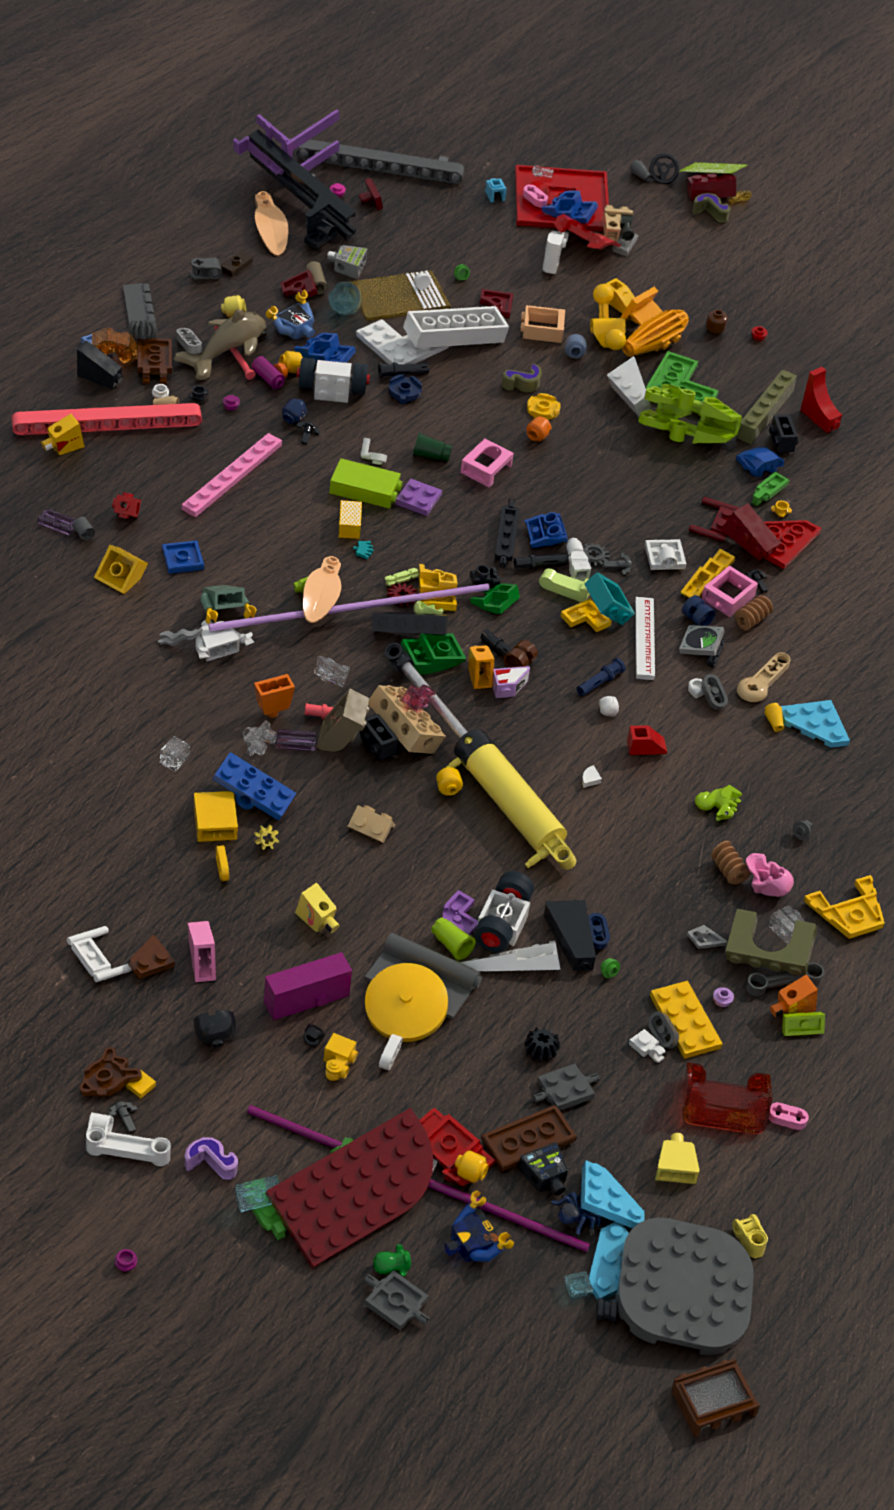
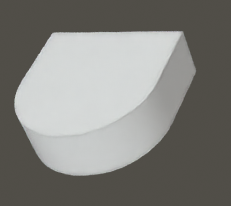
[688,678,710,698]

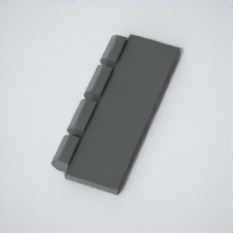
[123,283,156,323]

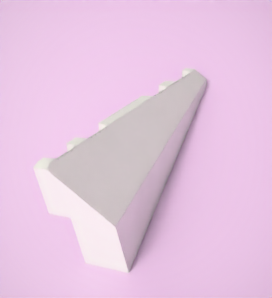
[460,940,560,971]

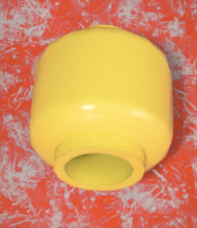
[221,295,246,318]

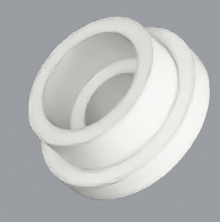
[152,384,169,398]

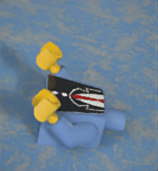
[266,290,315,339]

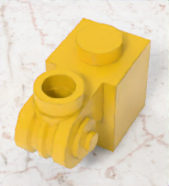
[323,1033,358,1081]

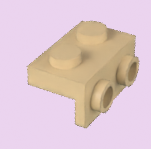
[348,805,395,844]

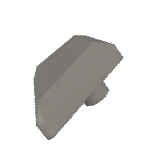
[687,925,727,949]

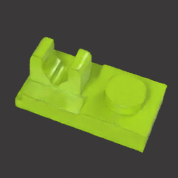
[782,1012,825,1036]

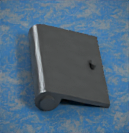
[364,932,482,1020]

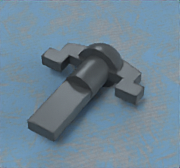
[604,553,632,576]
[108,1101,137,1133]

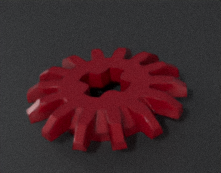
[386,583,419,607]

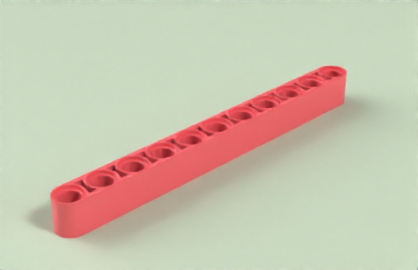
[11,403,202,435]

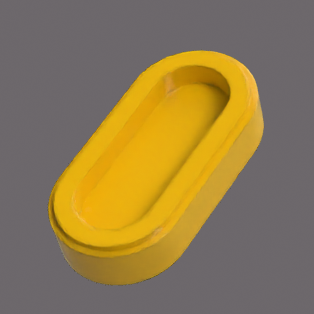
[215,845,229,881]

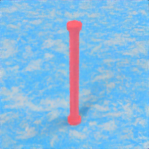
[214,326,255,380]

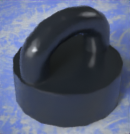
[303,1023,326,1046]

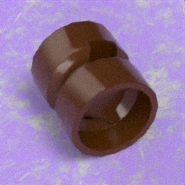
[504,640,538,668]

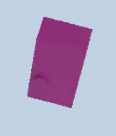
[264,952,352,1020]

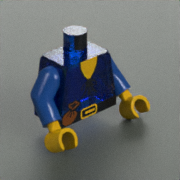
[444,1191,514,1262]

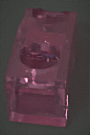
[401,684,436,711]

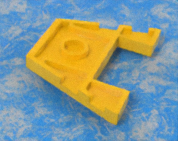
[804,875,885,939]

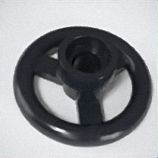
[649,153,680,184]

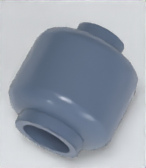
[565,334,586,359]

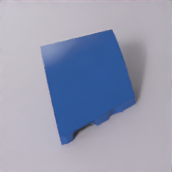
[542,191,598,223]
[295,333,356,363]

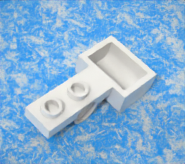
[543,230,569,274]

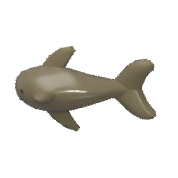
[173,309,267,380]

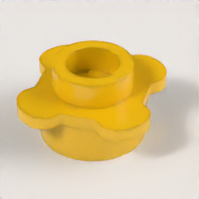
[771,500,792,517]

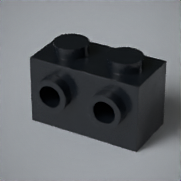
[769,414,799,453]
[360,714,399,761]

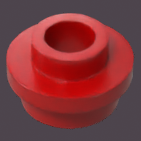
[751,326,768,341]

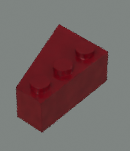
[688,173,736,201]
[720,503,781,561]

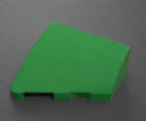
[469,583,520,614]

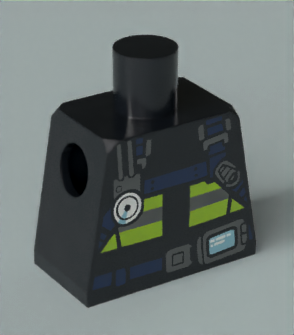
[518,1142,568,1196]

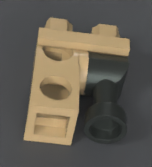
[602,205,634,242]

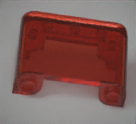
[683,1062,773,1134]

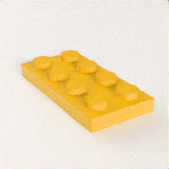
[650,981,723,1059]

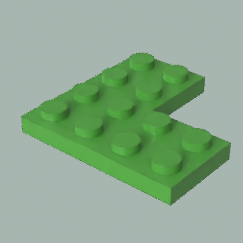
[646,351,719,402]

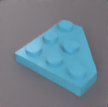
[781,700,850,748]
[581,1161,644,1228]
[587,1222,629,1300]

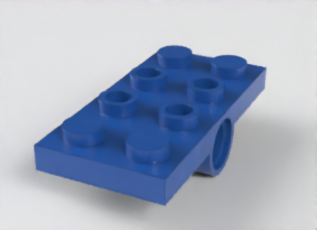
[212,752,296,821]

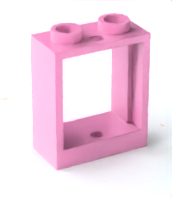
[701,566,758,617]

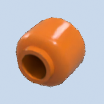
[526,416,552,442]

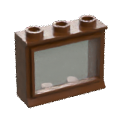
[671,1359,760,1437]

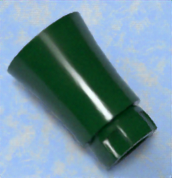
[413,432,453,462]

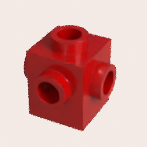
[112,492,141,519]

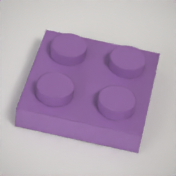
[396,479,442,516]

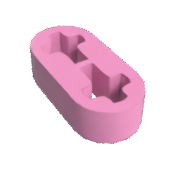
[523,185,548,207]
[767,1102,809,1130]

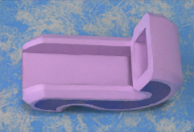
[184,1137,238,1180]

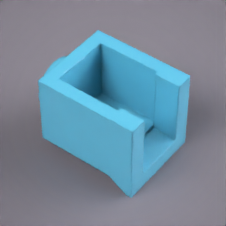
[485,178,507,202]

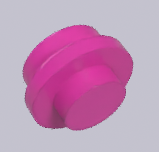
[330,183,346,198]

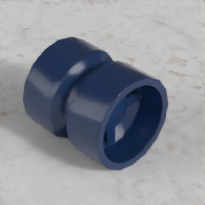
[682,595,716,626]

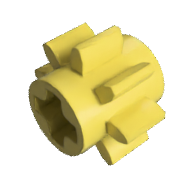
[254,825,279,850]

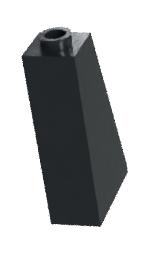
[543,900,596,971]

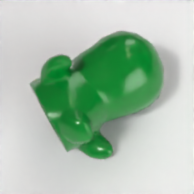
[373,1244,411,1277]

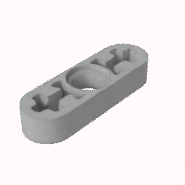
[176,328,202,354]

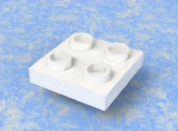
[645,540,686,570]

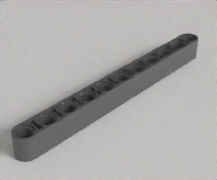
[296,140,465,184]

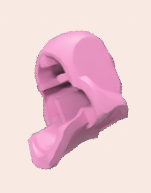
[746,853,794,897]

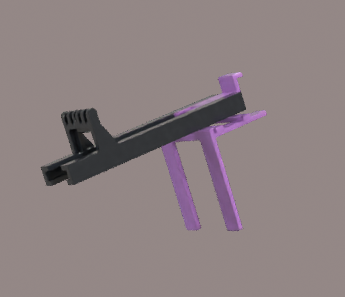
[233,110,356,240]

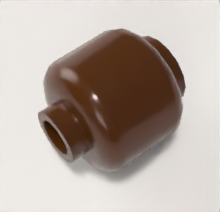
[706,309,728,335]

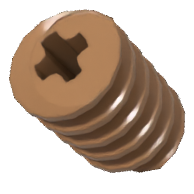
[735,595,773,631]
[711,841,751,885]

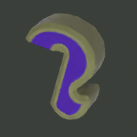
[692,193,730,223]
[501,363,542,393]

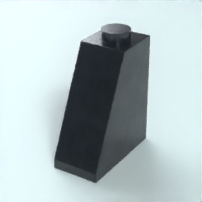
[77,340,123,389]

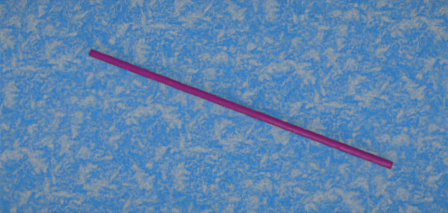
[247,1105,590,1252]

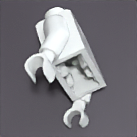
[195,620,254,662]

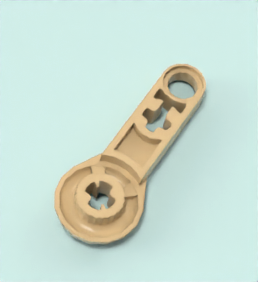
[737,652,791,702]

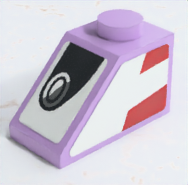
[492,666,530,698]

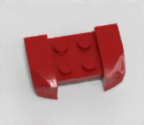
[554,214,621,250]
[419,1108,496,1186]

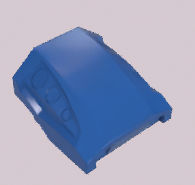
[736,447,785,477]
[524,512,568,548]

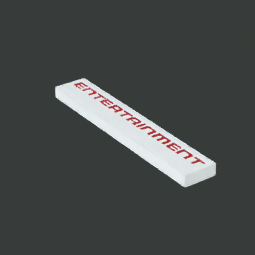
[635,597,655,680]

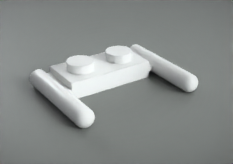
[67,926,132,982]

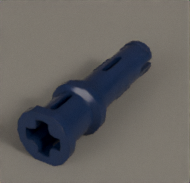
[576,658,626,696]

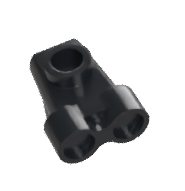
[469,564,501,586]

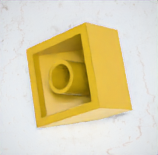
[94,545,148,594]

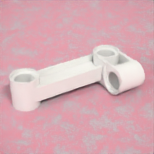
[86,1113,171,1166]

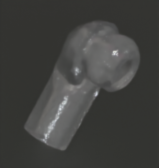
[532,165,554,178]

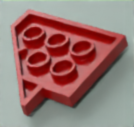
[764,520,821,569]

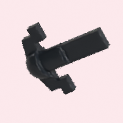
[296,421,320,445]
[746,569,768,592]

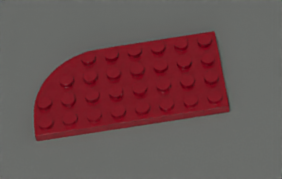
[265,1108,433,1268]

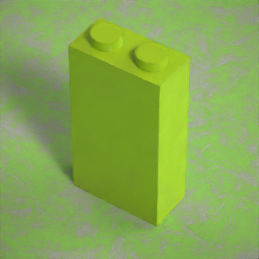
[329,458,403,509]

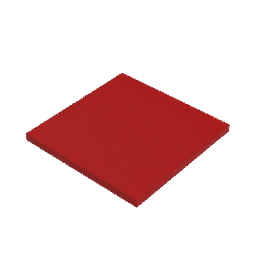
[515,165,609,232]

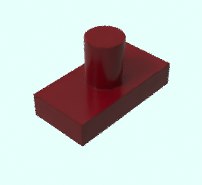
[359,178,383,210]

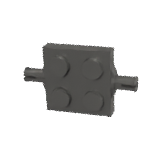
[532,1064,600,1110]
[364,1270,430,1330]

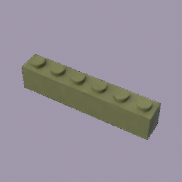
[736,369,797,444]

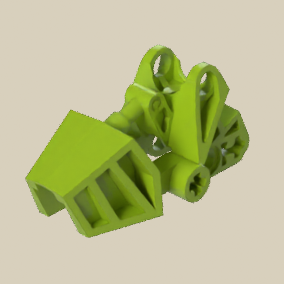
[638,384,742,443]

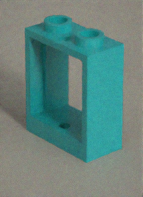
[584,572,635,625]

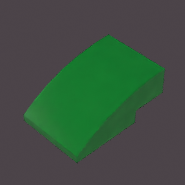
[400,633,466,675]

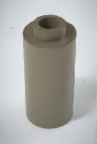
[305,261,327,295]

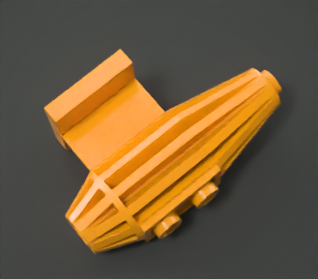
[620,287,689,357]

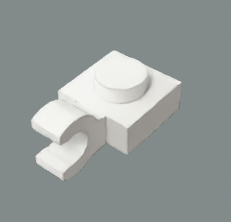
[629,1029,665,1063]

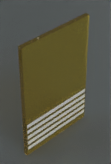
[349,270,451,320]

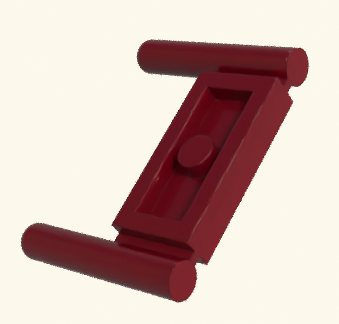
[689,497,739,542]

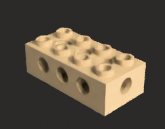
[368,685,446,754]

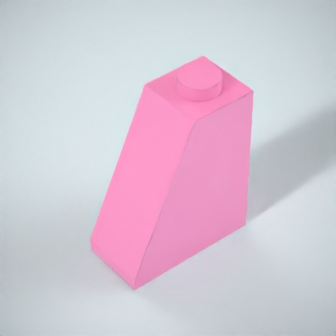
[188,921,216,982]

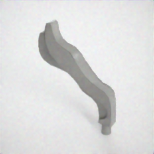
[158,628,203,646]

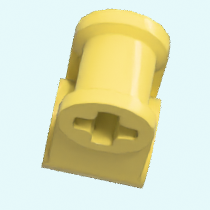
[732,1214,768,1258]

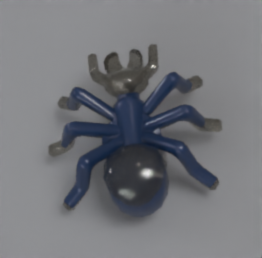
[550,1192,603,1237]

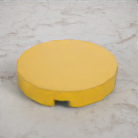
[527,393,560,420]

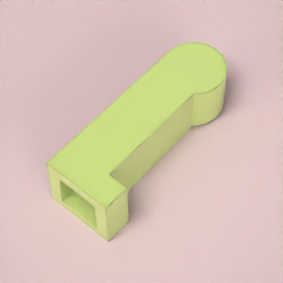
[539,569,590,602]

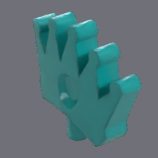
[353,541,374,559]

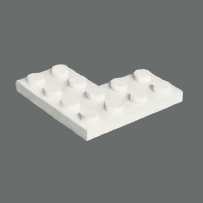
[356,319,449,364]

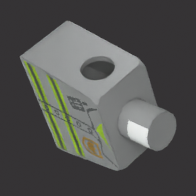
[327,245,367,279]

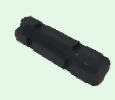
[707,639,725,667]

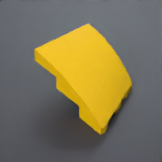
[419,564,458,611]

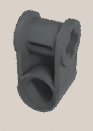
[190,258,222,280]

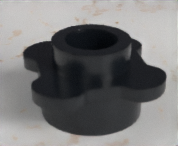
[189,385,209,401]

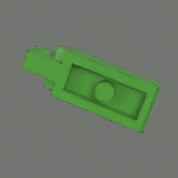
[751,472,789,506]
[243,1183,286,1240]

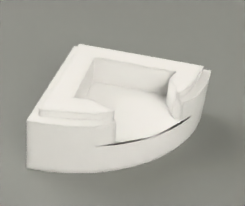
[582,765,602,788]

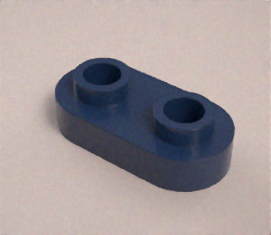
[588,913,610,949]

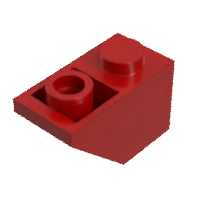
[627,725,667,755]

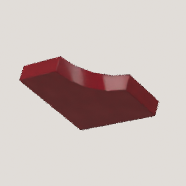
[280,269,318,299]
[479,289,514,318]

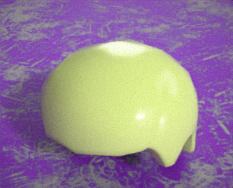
[414,601,443,614]

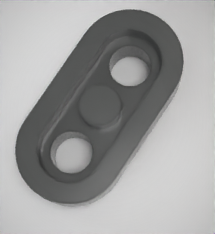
[701,674,728,710]
[648,1011,679,1049]

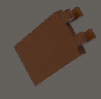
[138,338,172,385]

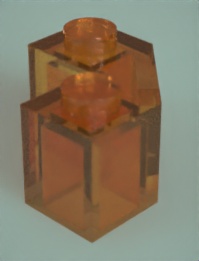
[92,327,138,364]

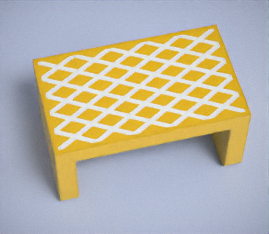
[338,500,362,539]

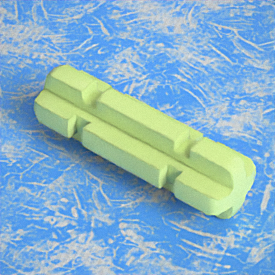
[385,568,419,587]

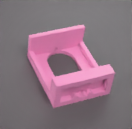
[461,439,514,487]

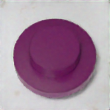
[223,395,240,411]
[115,1249,137,1271]

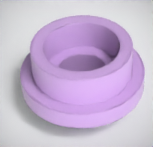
[713,987,734,1007]

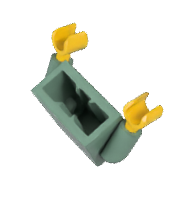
[201,585,257,624]

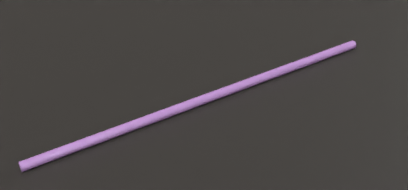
[208,584,489,631]

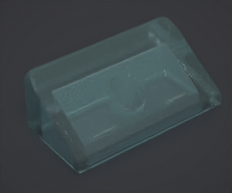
[235,1175,280,1212]

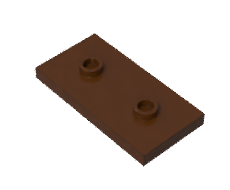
[481,1104,577,1172]

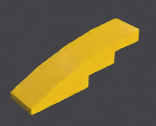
[680,549,735,598]

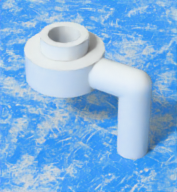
[361,438,387,465]

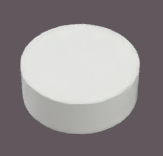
[413,273,431,290]

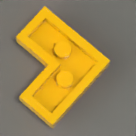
[561,599,612,632]

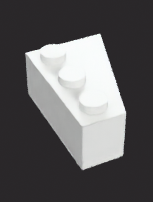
[607,356,652,416]

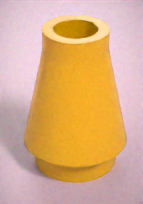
[764,703,784,732]

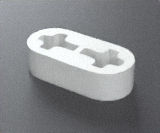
[379,1034,403,1071]

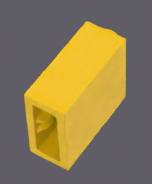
[193,791,238,842]

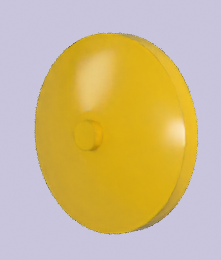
[365,963,448,1042]

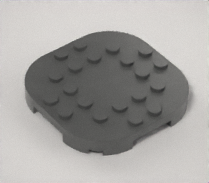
[615,1217,754,1355]

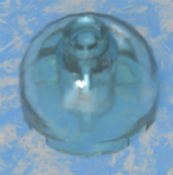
[328,282,362,316]

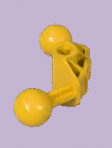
[590,284,626,350]

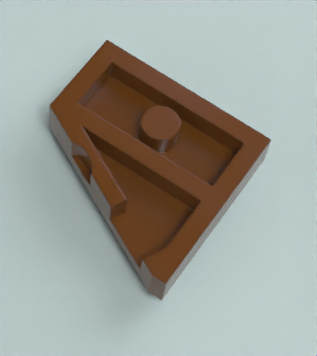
[128,935,175,979]

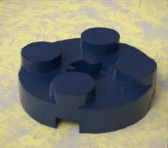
[388,375,422,404]

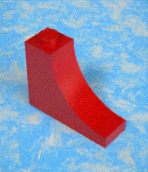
[800,367,842,433]

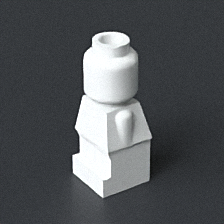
[566,538,591,581]

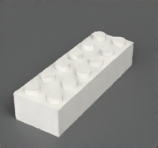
[403,306,509,348]

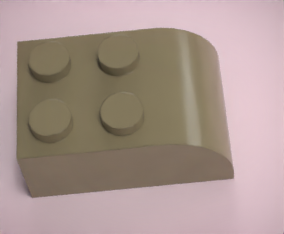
[316,688,370,752]

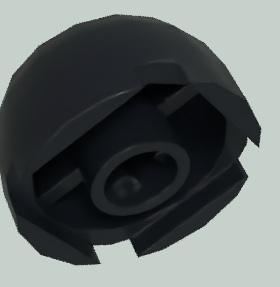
[193,1010,236,1048]

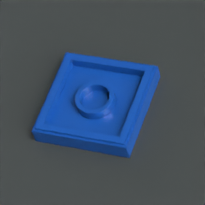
[162,540,204,574]

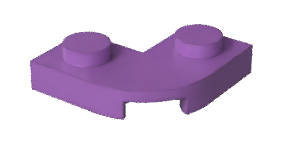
[443,890,478,936]

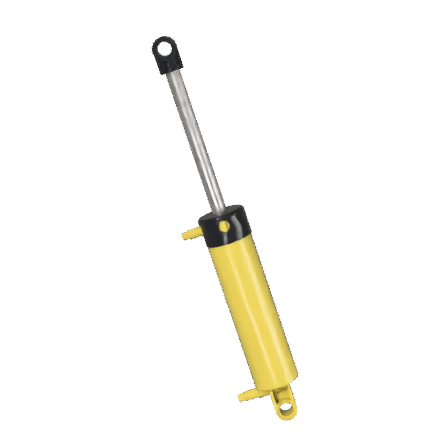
[385,643,576,870]

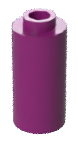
[251,356,285,389]

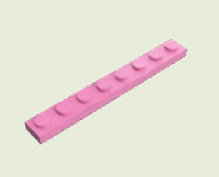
[181,433,282,518]

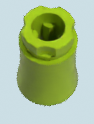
[431,917,476,960]

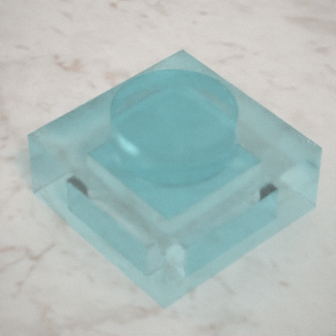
[564,1271,593,1299]

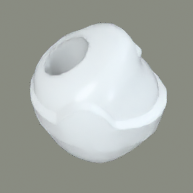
[599,696,619,717]

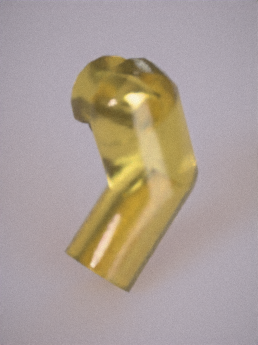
[729,190,752,204]

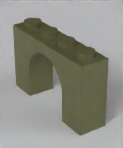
[726,909,817,975]

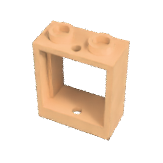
[520,305,565,343]

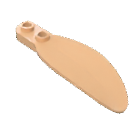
[255,191,288,256]
[303,556,341,623]

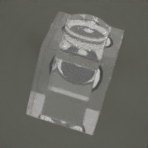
[160,736,190,771]

